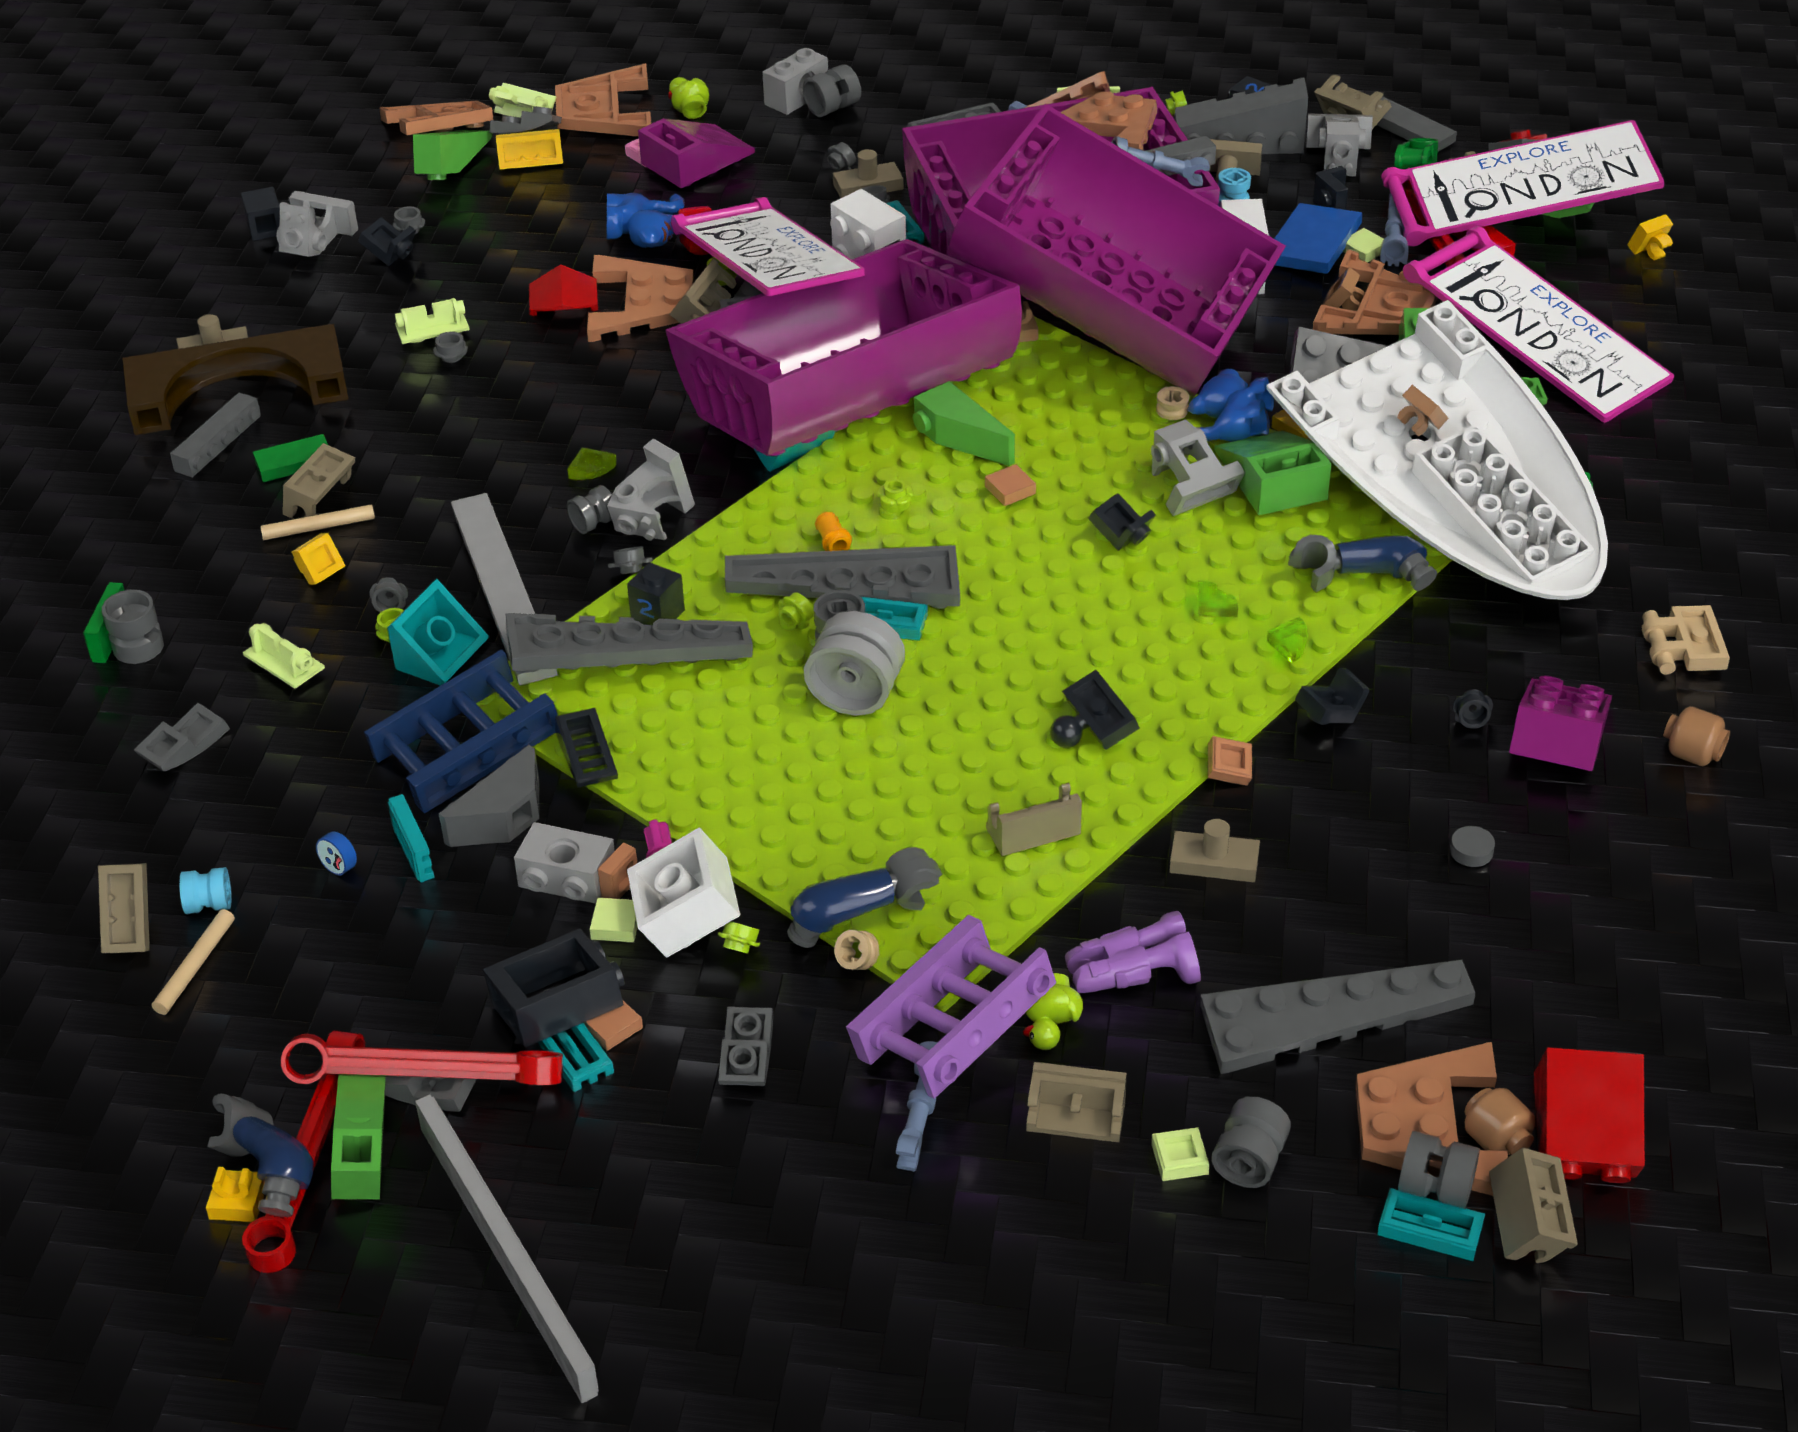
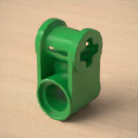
[1395,138,1438,169]

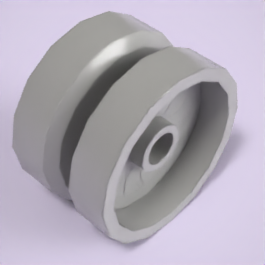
[804,611,905,716]

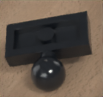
[1050,670,1140,750]

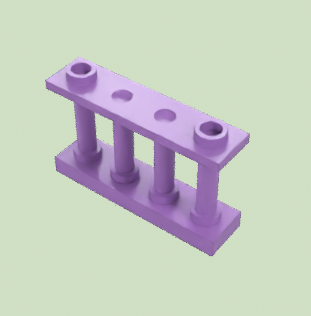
[846,914,1056,1099]

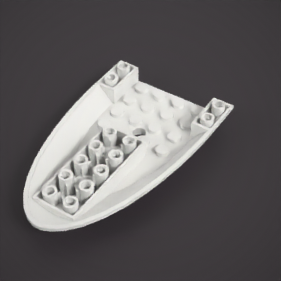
[1266,300,1608,600]

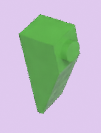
[413,130,493,180]
[913,381,1015,466]

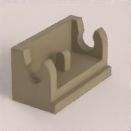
[1314,74,1392,129]
[670,258,737,324]
[283,443,355,518]
[986,783,1082,856]
[1026,1062,1127,1142]
[1489,1147,1578,1263]

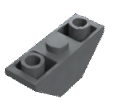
[439,745,539,847]

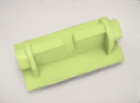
[489,83,556,118]
[395,298,470,344]
[243,623,325,689]

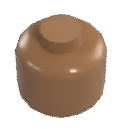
[1663,706,1730,766]
[1465,1088,1535,1155]

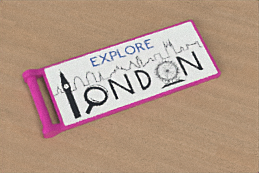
[1381,120,1664,246]
[671,197,865,296]
[1403,226,1674,423]

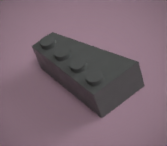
[1174,78,1308,154]

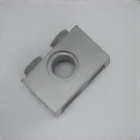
[763,48,828,115]
[514,822,615,904]

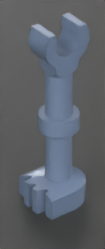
[1111,136,1210,187]
[1380,193,1409,266]
[896,1041,938,1171]

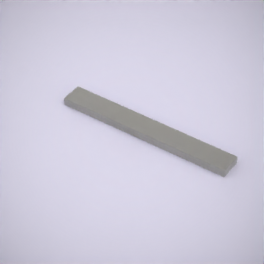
[451,493,558,685]
[415,1094,599,1403]

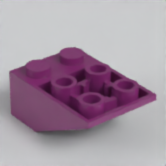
[638,118,755,188]
[1509,676,1612,771]

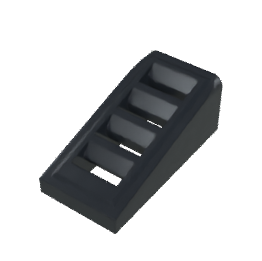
[555,708,618,788]

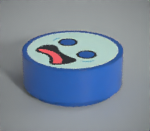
[316,831,357,876]

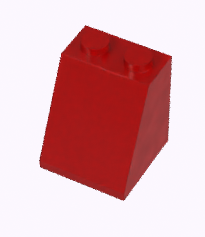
[1534,1047,1645,1183]

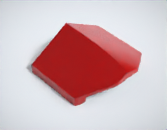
[529,264,598,316]

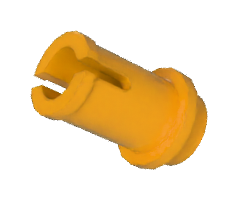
[815,512,852,551]

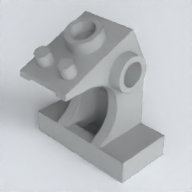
[1306,113,1373,176]
[276,191,358,257]
[1151,419,1245,516]
[607,438,695,541]

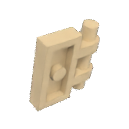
[1642,605,1730,675]

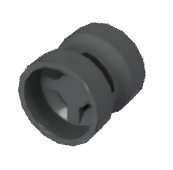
[566,485,612,534]

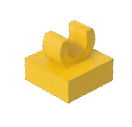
[1627,214,1673,260]
[292,533,345,585]
[206,1167,264,1222]

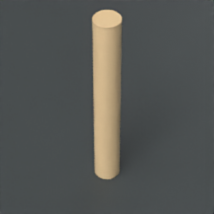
[261,504,375,540]
[152,909,235,1015]

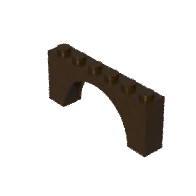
[123,324,349,435]

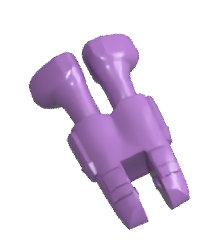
[1065,911,1201,994]

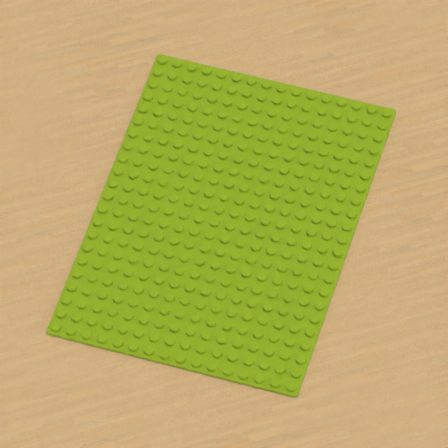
[476,317,1452,1012]

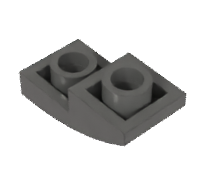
[489,106,562,135]
[718,1007,774,1086]

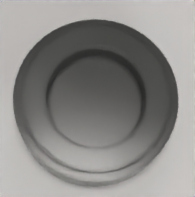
[1450,826,1495,867]

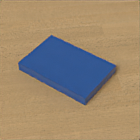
[1274,203,1362,274]

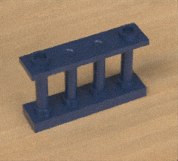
[364,649,558,814]

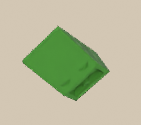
[1214,430,1332,515]

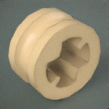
[1156,386,1189,420]
[834,930,879,970]

